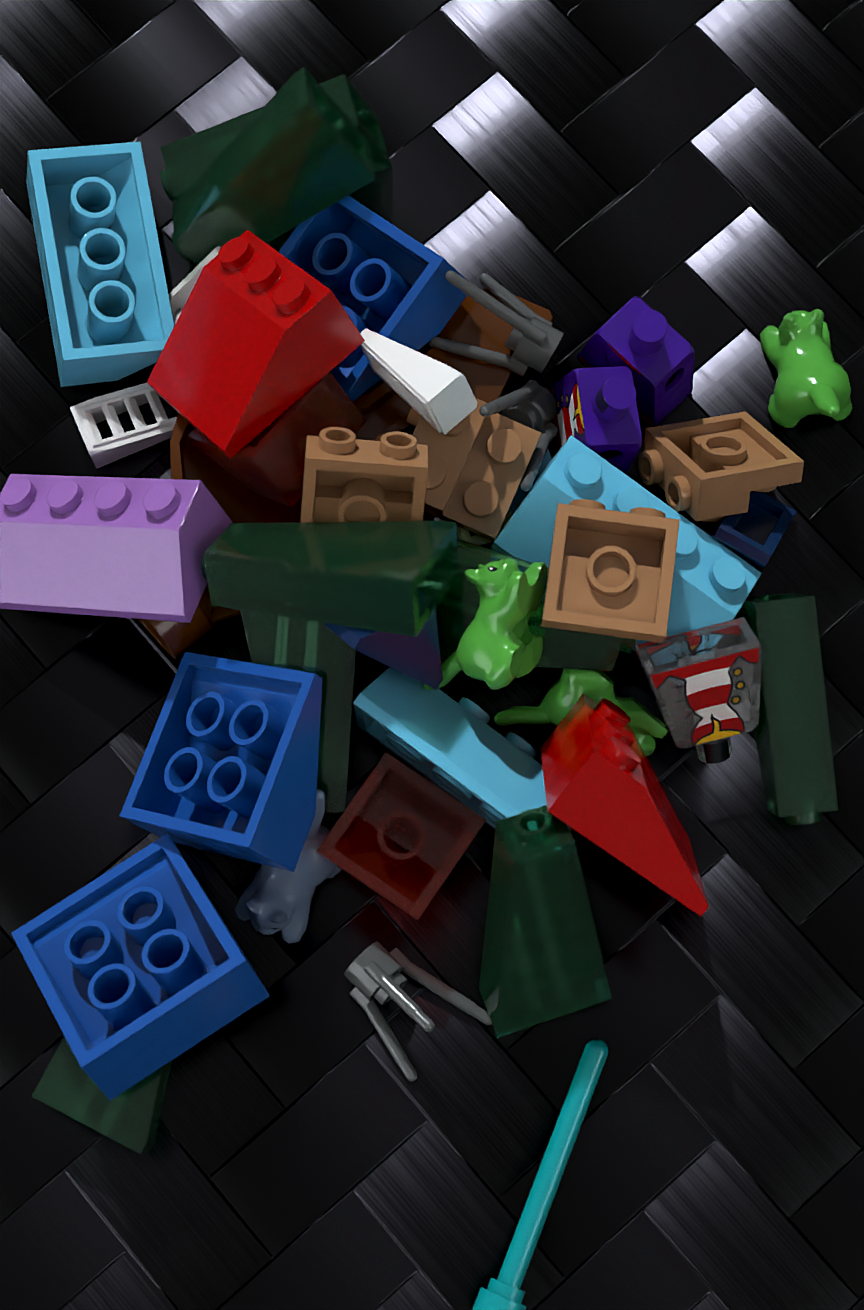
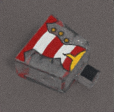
[635,617,762,764]

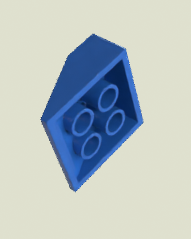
[279,182,468,406]
[119,652,323,872]
[11,833,270,1101]

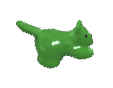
[760,309,852,428]
[422,558,547,691]
[494,659,668,756]

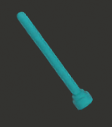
[472,1039,608,1310]

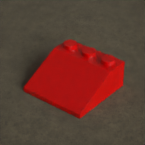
[147,230,365,459]
[540,693,709,916]

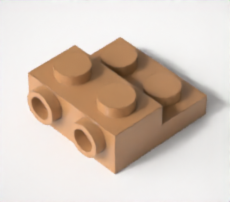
[406,398,542,542]
[638,411,804,522]
[298,427,429,573]
[541,499,680,643]

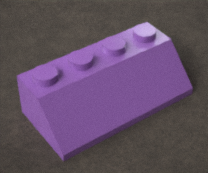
[0,474,233,623]

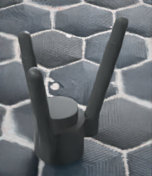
[428,271,564,377]
[479,379,559,492]
[344,941,494,1082]

